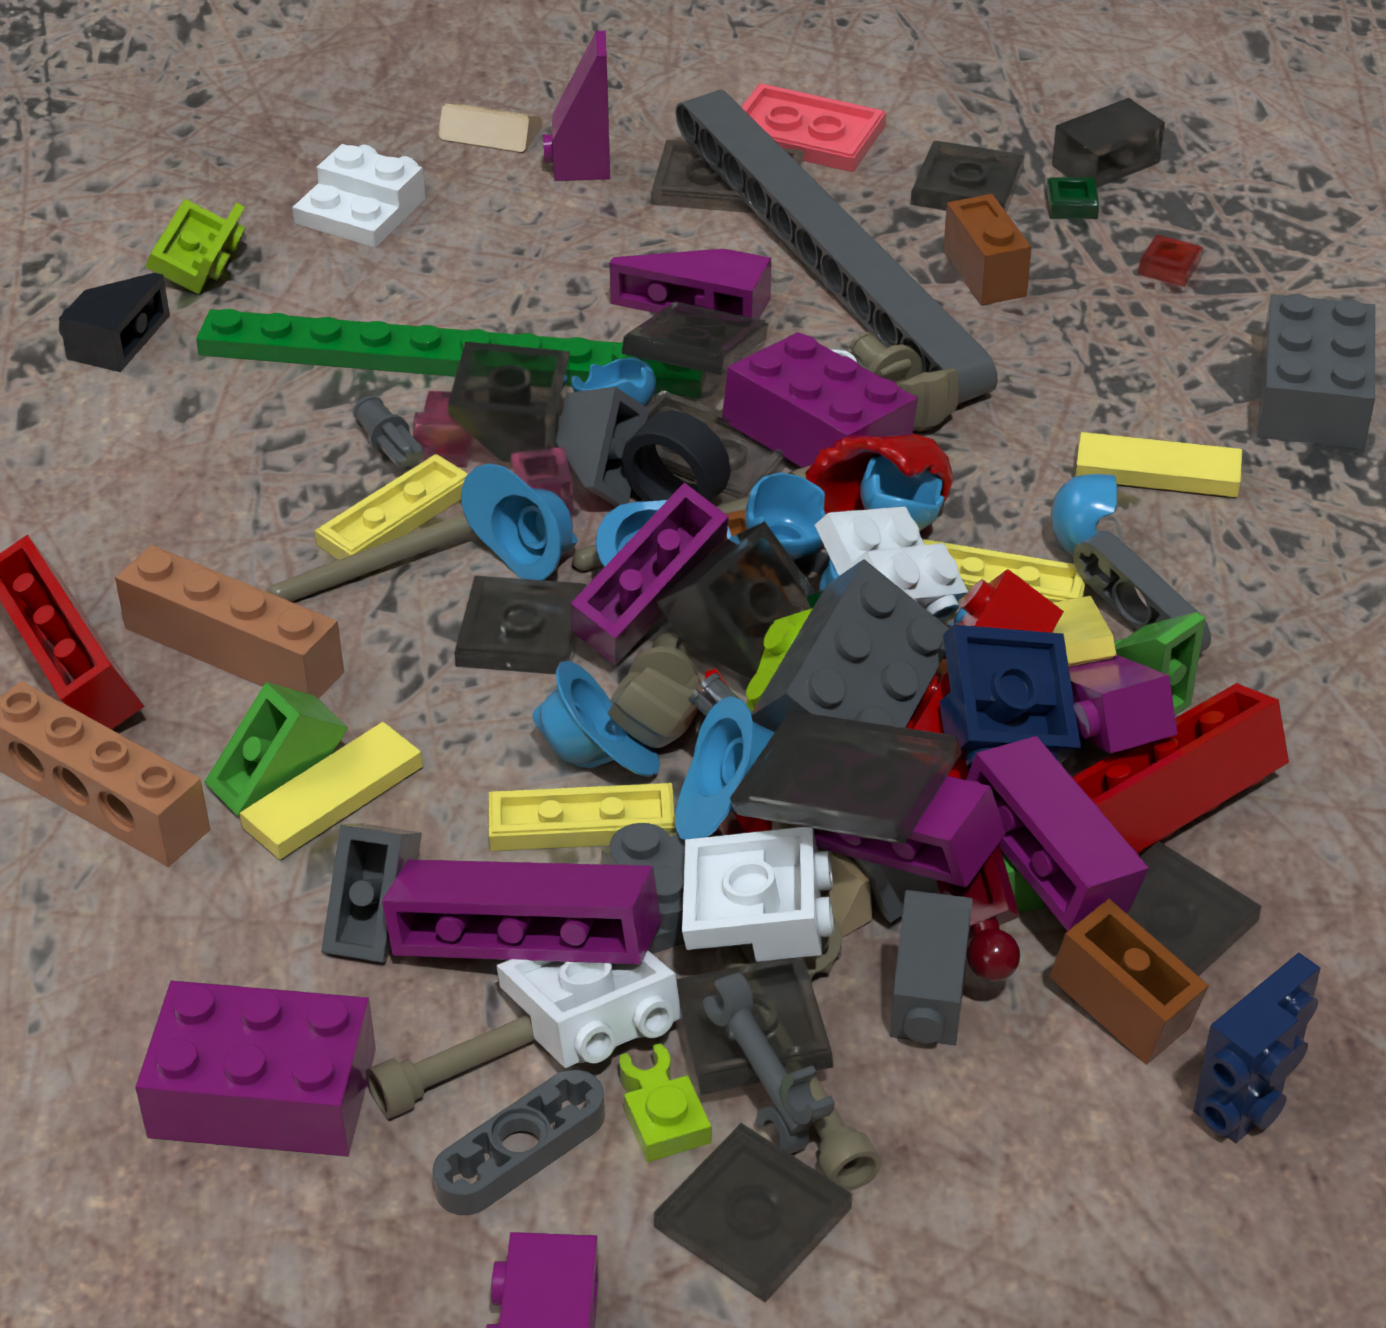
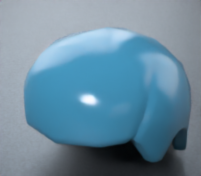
[571,357,656,407]
[860,455,944,531]
[745,473,825,560]
[1051,474,1117,556]

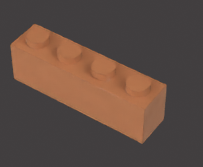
[115,545,344,699]

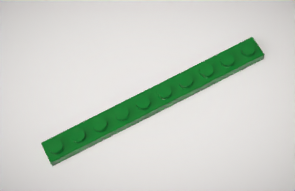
[196,309,708,397]

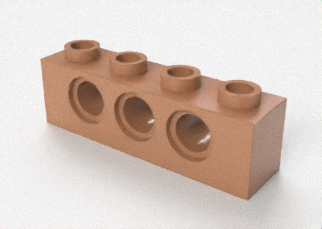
[0,681,210,867]

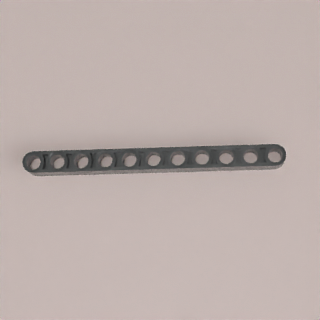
[675,89,998,405]

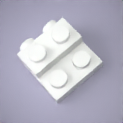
[292,144,426,248]
[815,507,968,620]
[682,826,834,962]
[497,951,682,1068]

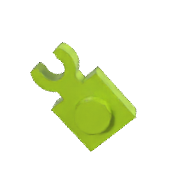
[619,1043,712,1163]

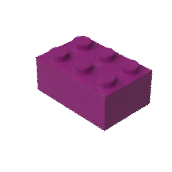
[722,332,918,468]
[135,980,376,1157]

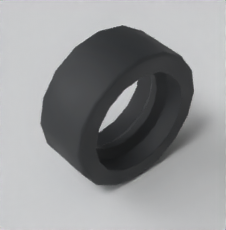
[622,410,731,503]

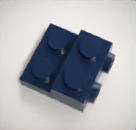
[940,625,1081,771]
[1193,952,1321,1144]

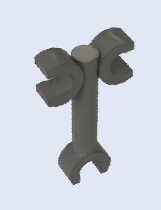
[702,972,835,1158]

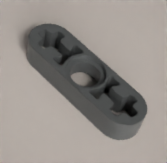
[1073,531,1211,653]
[432,1070,605,1215]

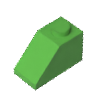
[1114,612,1206,715]
[204,682,348,816]

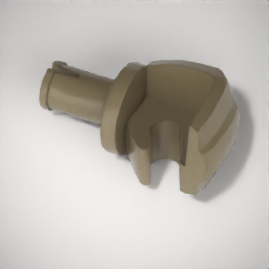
[849,331,959,432]
[607,633,704,748]

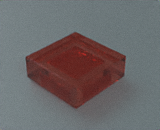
[1138,235,1203,287]

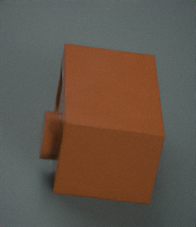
[943,194,1032,306]
[1049,899,1209,1065]

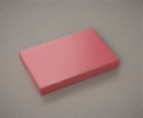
[741,83,886,172]

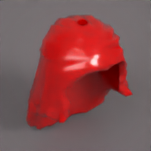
[805,434,954,515]

